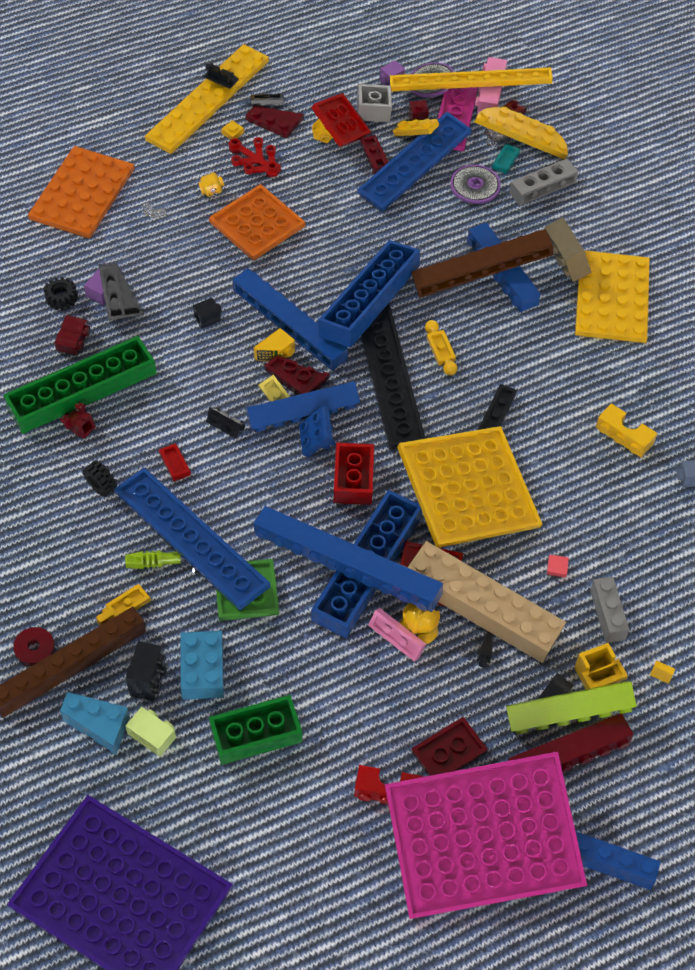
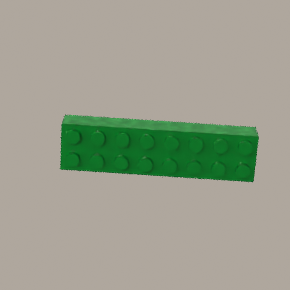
[3,336,157,434]

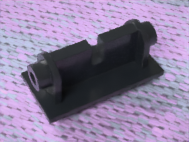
[203,63,239,89]
[206,406,245,439]

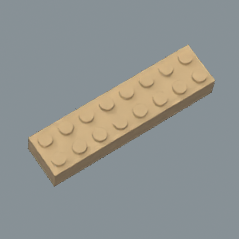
[408,541,566,663]

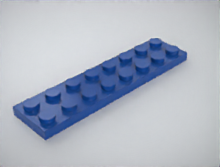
[357,112,472,212]

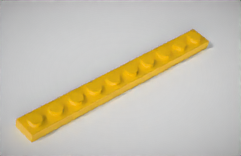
[390,67,553,91]

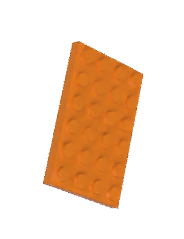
[28,146,135,239]

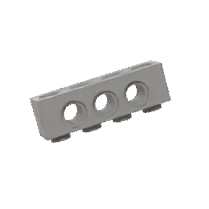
[509,159,578,206]

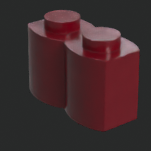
[55,315,90,356]

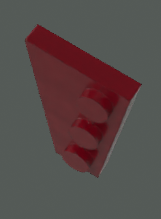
[245,106,304,139]

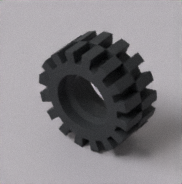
[44,277,78,311]
[82,460,118,497]

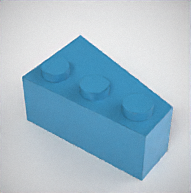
[60,692,130,755]

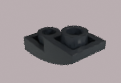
[538,673,574,699]

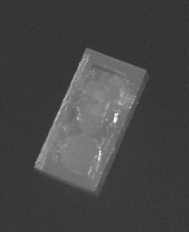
[484,128,511,147]

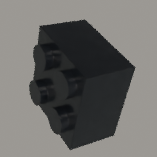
[126,641,168,701]

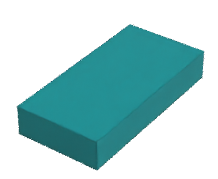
[492,143,520,174]

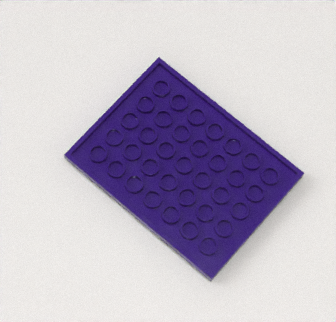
[7,794,233,970]

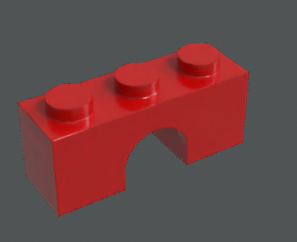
[354,765,423,805]

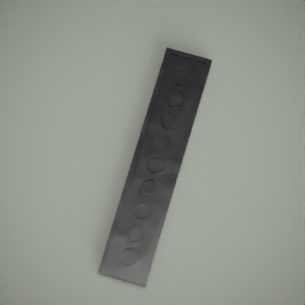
[361,303,426,450]

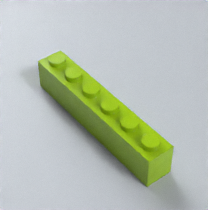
[505,681,637,735]

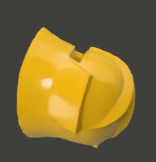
[400,603,440,644]

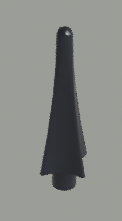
[477,631,493,667]

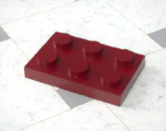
[411,717,488,776]

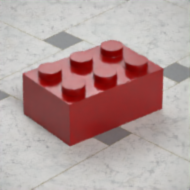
[333,442,374,505]

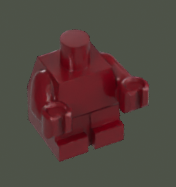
[60,402,96,439]

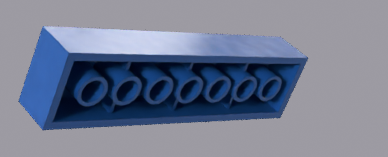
[318,240,420,348]
[311,490,422,639]

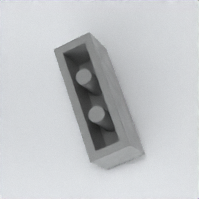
[590,577,629,643]

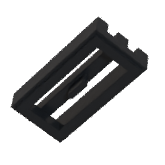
[251,94,284,106]

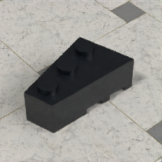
[98,262,144,320]

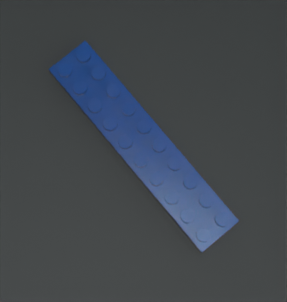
[114,468,271,611]

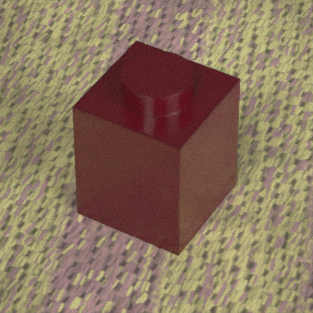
[408,100,429,121]

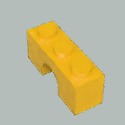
[596,403,657,458]

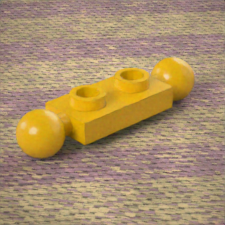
[425,320,458,376]

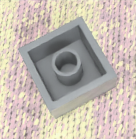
[356,84,392,122]

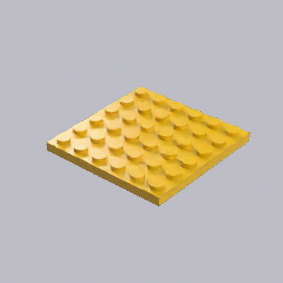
[397,426,542,548]

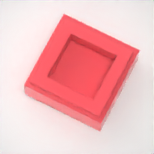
[547,555,569,578]

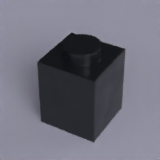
[193,298,222,329]

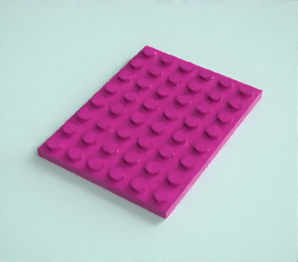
[385,752,587,919]

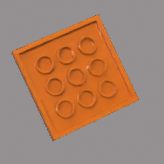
[209,184,305,261]

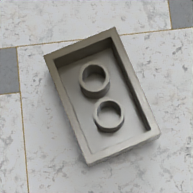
[544,217,592,282]

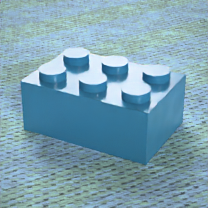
[181,631,224,700]

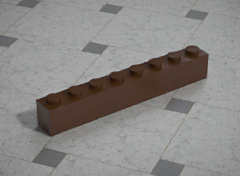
[411,229,553,298]
[0,606,146,718]

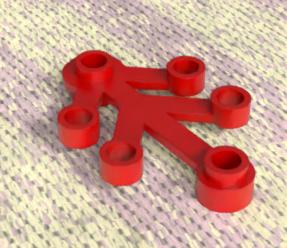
[229,137,281,177]

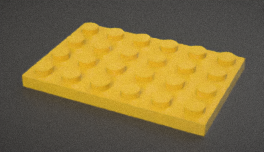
[575,250,650,343]

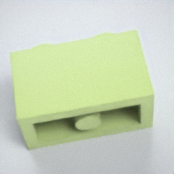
[125,707,176,757]

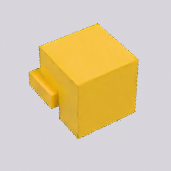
[574,643,628,689]

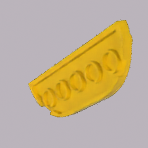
[474,107,568,160]

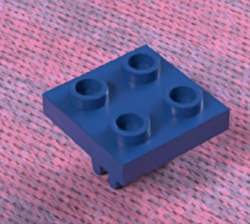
[299,406,335,457]

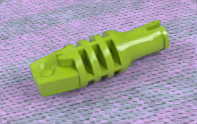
[125,550,181,569]

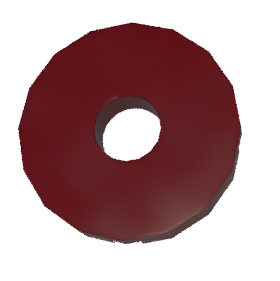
[13,627,55,666]

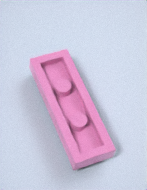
[368,608,426,662]

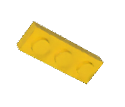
[393,119,440,137]

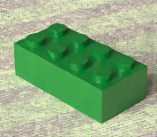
[209,695,302,765]

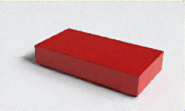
[159,443,191,482]

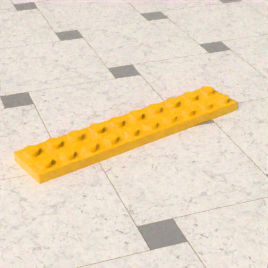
[145,44,269,154]

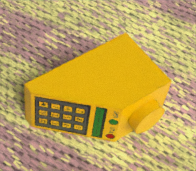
[253,328,295,361]

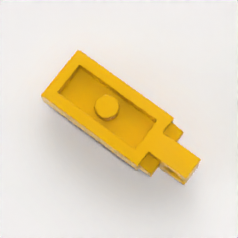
[96,584,151,626]

